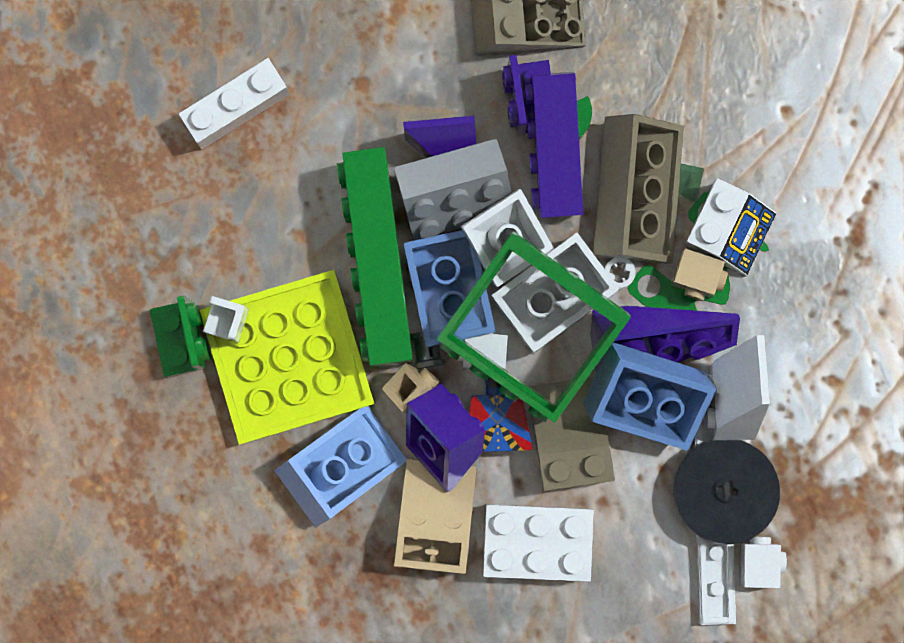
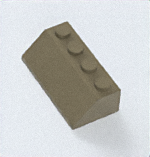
[593,114,684,264]

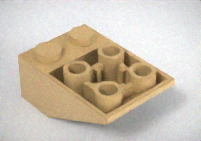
[394,459,477,574]

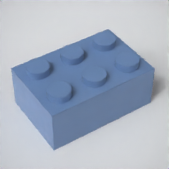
[583,342,717,451]

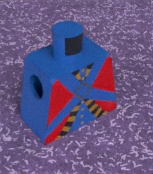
[469,377,532,452]

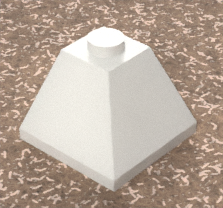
[461,189,554,287]

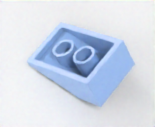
[274,406,407,528]

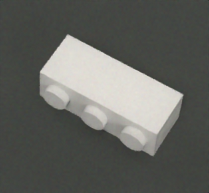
[179,58,290,149]

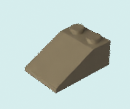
[529,377,615,491]

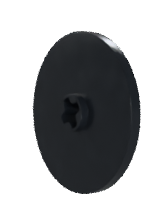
[673,440,780,545]

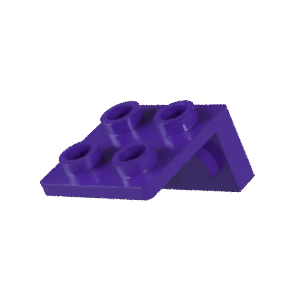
[502,55,551,136]

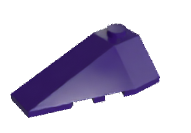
[590,306,740,373]

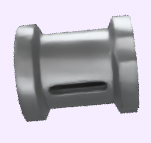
[410,331,445,369]

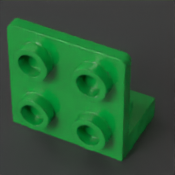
[149,295,211,378]

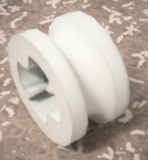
[604,258,636,289]

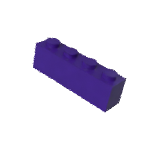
[525,72,583,218]

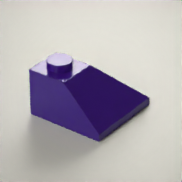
[403,116,476,158]

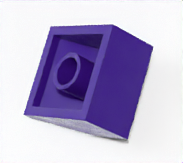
[406,384,485,492]

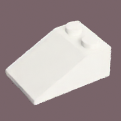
[705,335,770,440]

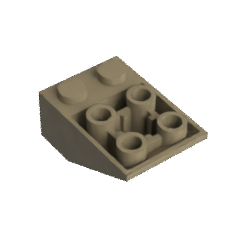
[471,0,586,54]

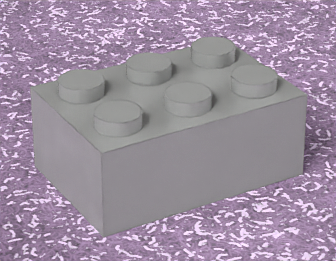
[394,139,511,241]

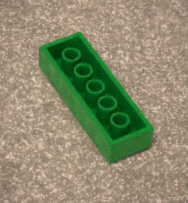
[337,147,414,369]

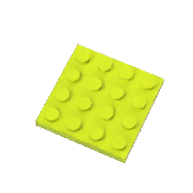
[200,270,375,445]

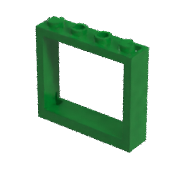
[437,232,631,423]

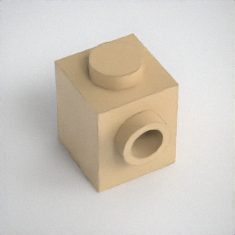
[671,249,728,301]
[382,363,439,414]

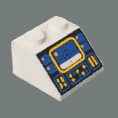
[684,178,777,276]

